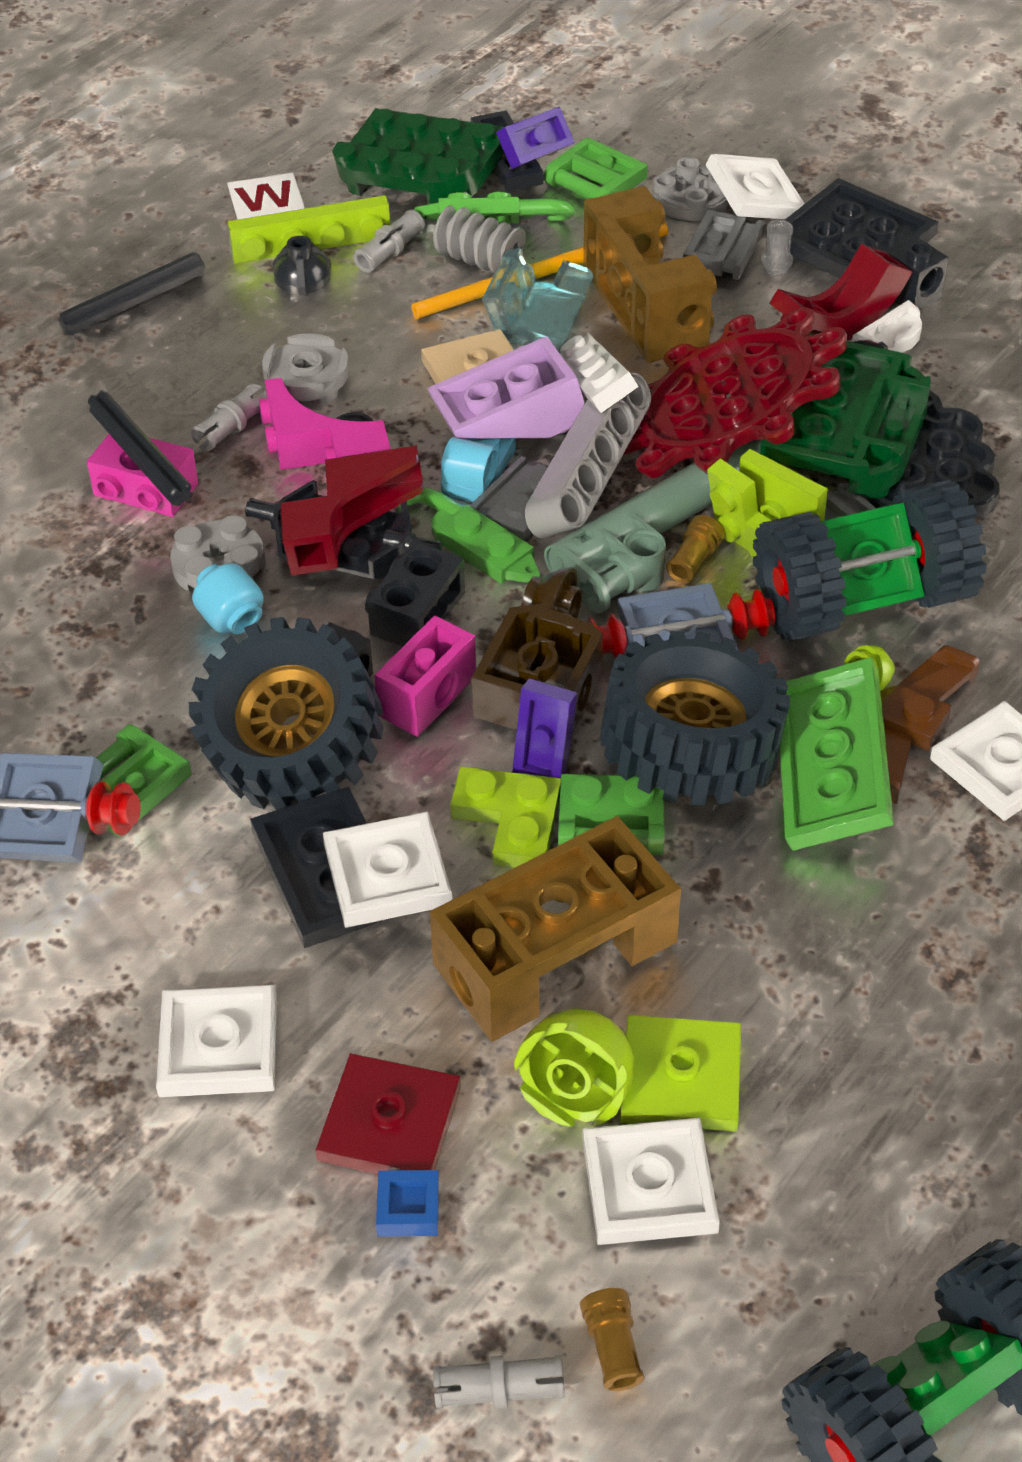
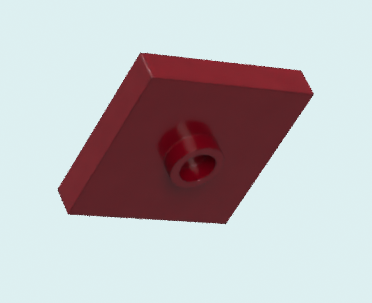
[315,1053,461,1174]

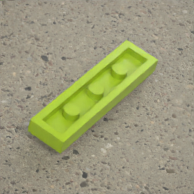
[227,195,390,264]

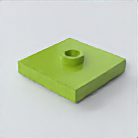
[739,449,828,522]
[620,1015,741,1132]

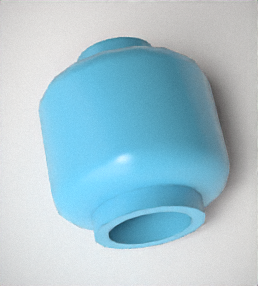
[192,563,264,635]

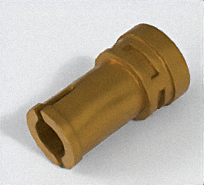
[666,515,725,583]
[579,1288,644,1391]

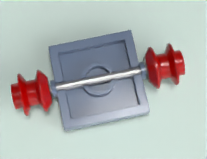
[587,583,775,659]
[0,753,141,863]

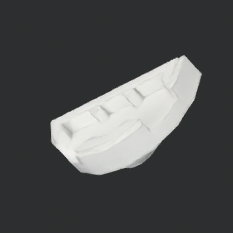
[852,300,923,353]

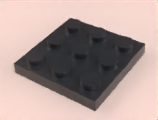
[768,178,939,278]

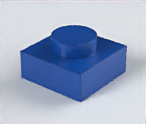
[376,1170,439,1237]

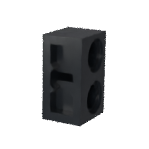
[365,541,465,647]

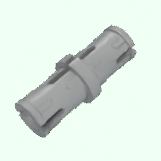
[353,209,425,273]
[191,384,267,451]
[433,1355,565,1409]

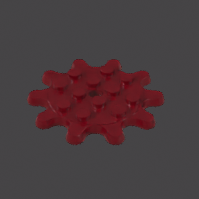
[623,308,847,478]

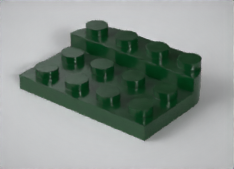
[332,108,505,205]
[760,334,931,499]

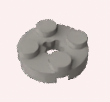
[262,333,349,403]
[170,515,266,591]

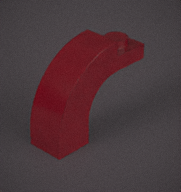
[769,244,913,341]

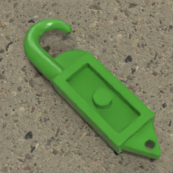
[414,192,575,225]
[394,488,540,584]

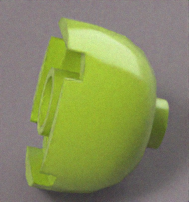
[514,1008,634,1127]

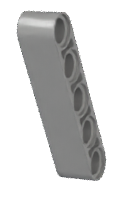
[525,372,651,539]

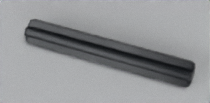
[58,252,205,335]
[88,391,193,506]

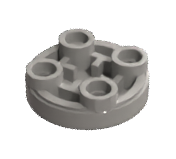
[652,157,729,221]

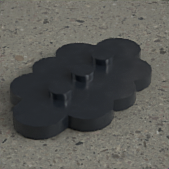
[868,390,1000,518]

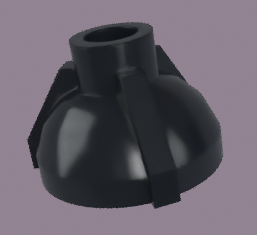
[272,236,331,296]

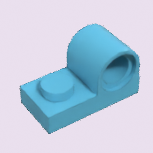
[441,437,516,503]

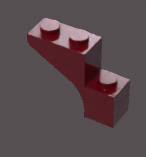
[281,445,424,576]

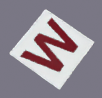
[227,173,305,219]

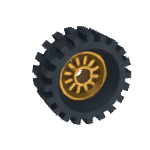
[189,617,384,810]
[600,631,790,805]

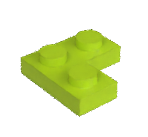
[707,458,771,557]
[450,766,561,868]

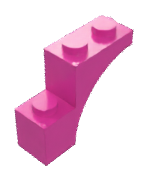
[259,377,391,470]

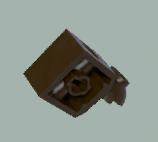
[471,567,603,733]

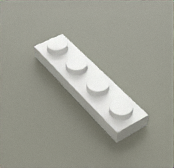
[560,333,639,413]

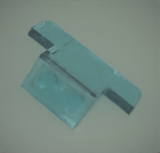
[482,248,593,353]

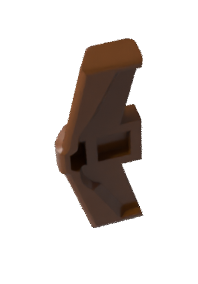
[880,645,980,804]

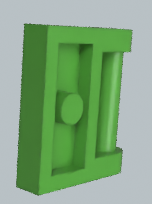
[544,137,648,199]
[96,724,192,837]
[558,774,665,856]

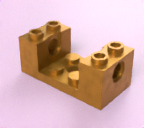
[583,186,717,363]
[430,816,681,1042]

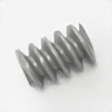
[433,205,526,275]

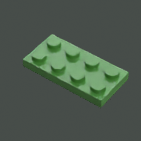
[780,657,894,851]

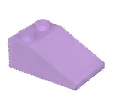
[427,336,585,438]

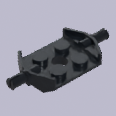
[245,480,442,579]

